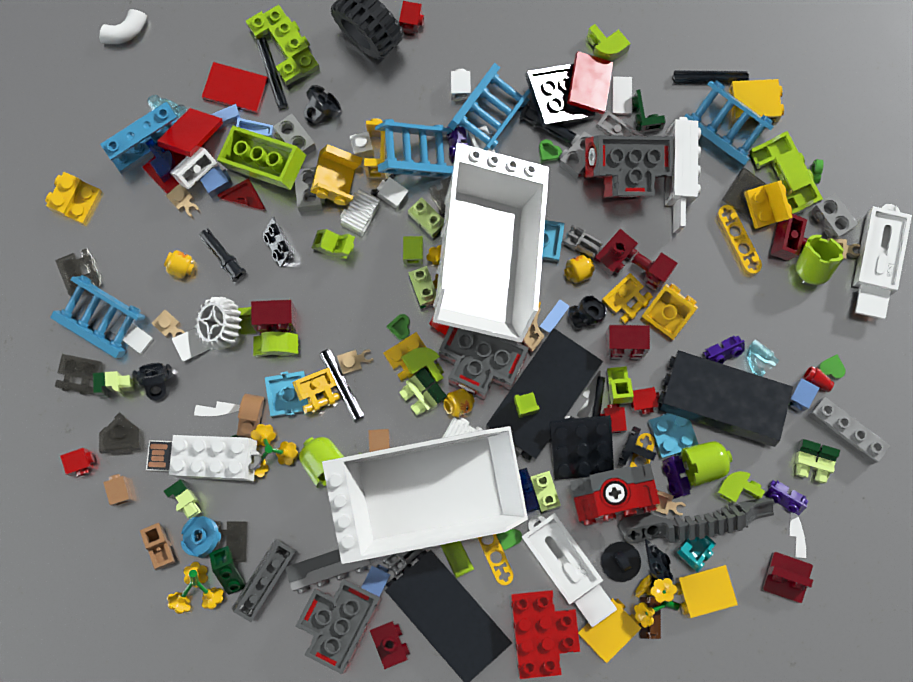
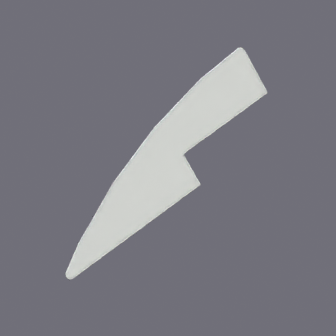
[577,370,601,418]
[194,401,240,416]
[789,512,806,558]

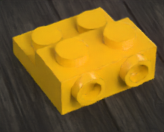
[45,172,102,225]
[642,283,698,340]

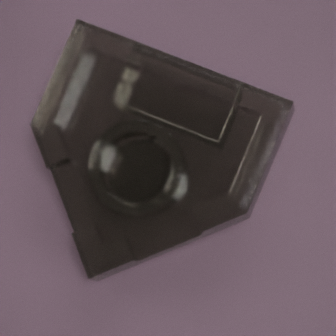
[99,412,141,456]

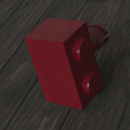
[771,214,808,261]
[593,228,638,276]
[631,252,678,291]
[370,621,410,669]

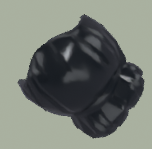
[568,295,607,329]

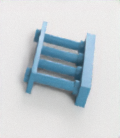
[448,63,530,151]
[684,80,774,165]
[100,101,178,174]
[375,119,453,178]
[50,275,145,358]

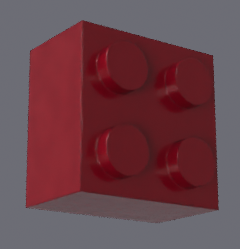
[251,300,296,335]
[606,325,650,359]

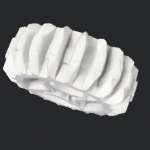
[194,297,242,350]

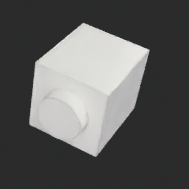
[451,69,471,100]
[350,131,374,159]
[377,177,408,209]

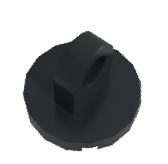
[304,85,341,123]
[132,363,173,401]
[618,426,657,466]
[600,542,641,582]

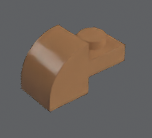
[237,393,265,438]
[140,522,175,571]

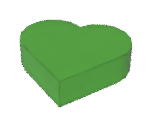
[539,139,562,163]
[811,159,824,184]
[386,314,410,341]
[819,354,846,379]
[496,529,522,551]

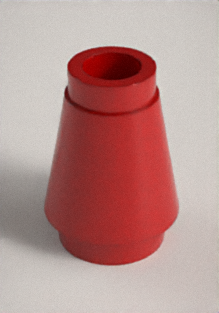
[803,366,834,392]

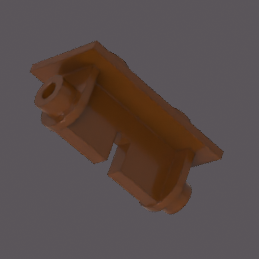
[640,597,661,639]

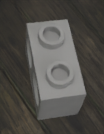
[273,113,316,156]
[559,131,592,179]
[295,167,325,212]
[812,193,858,239]

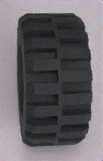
[331,0,403,60]

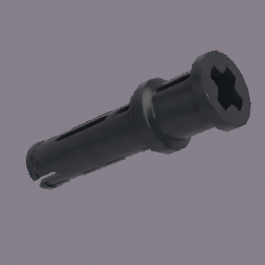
[519,103,576,145]
[199,228,246,282]

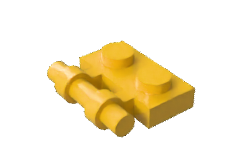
[602,273,653,324]
[383,332,427,381]
[292,367,340,413]

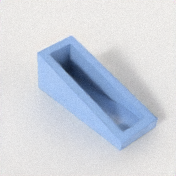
[210,104,241,125]
[234,118,273,138]
[539,300,570,335]

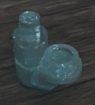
[147,95,187,118]
[747,339,779,377]

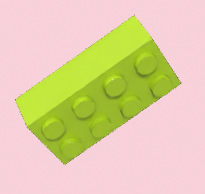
[217,126,306,190]

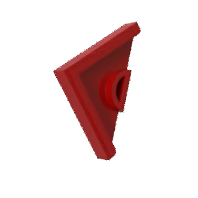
[217,178,266,211]

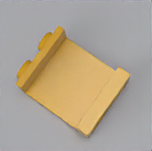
[729,79,784,124]
[364,118,387,178]
[310,144,362,205]
[674,565,738,618]
[578,598,641,663]

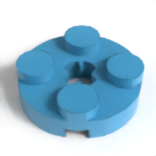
[181,516,221,558]

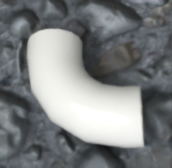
[99,9,147,45]

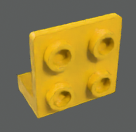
[744,180,792,229]

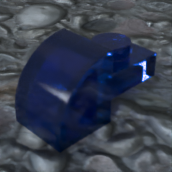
[145,138,175,182]
[519,468,539,513]

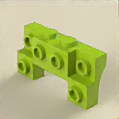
[246,4,320,85]
[749,131,823,215]

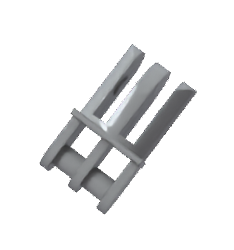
[562,225,603,259]
[382,549,423,577]

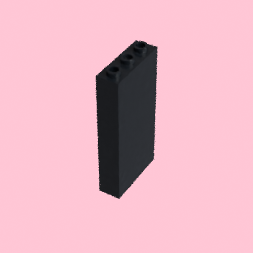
[486,328,603,461]
[658,350,793,447]
[385,550,512,682]

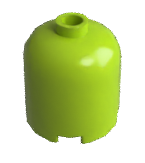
[796,235,844,285]
[299,437,344,488]
[681,441,732,487]

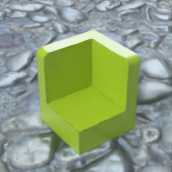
[403,236,423,264]
[238,307,257,335]
[514,392,540,418]

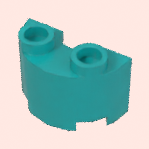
[676,536,716,573]

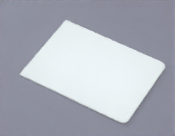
[172,328,210,361]

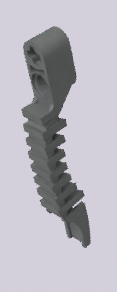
[619,498,774,543]

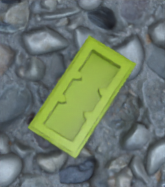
[440,541,474,578]

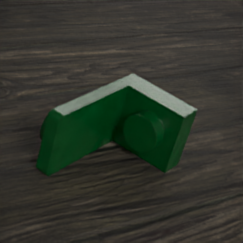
[632,89,666,132]
[209,546,246,595]

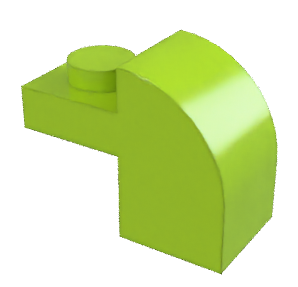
[587,24,631,61]
[311,229,355,259]
[253,332,298,357]
[401,347,444,382]
[606,366,634,405]
[715,471,765,503]

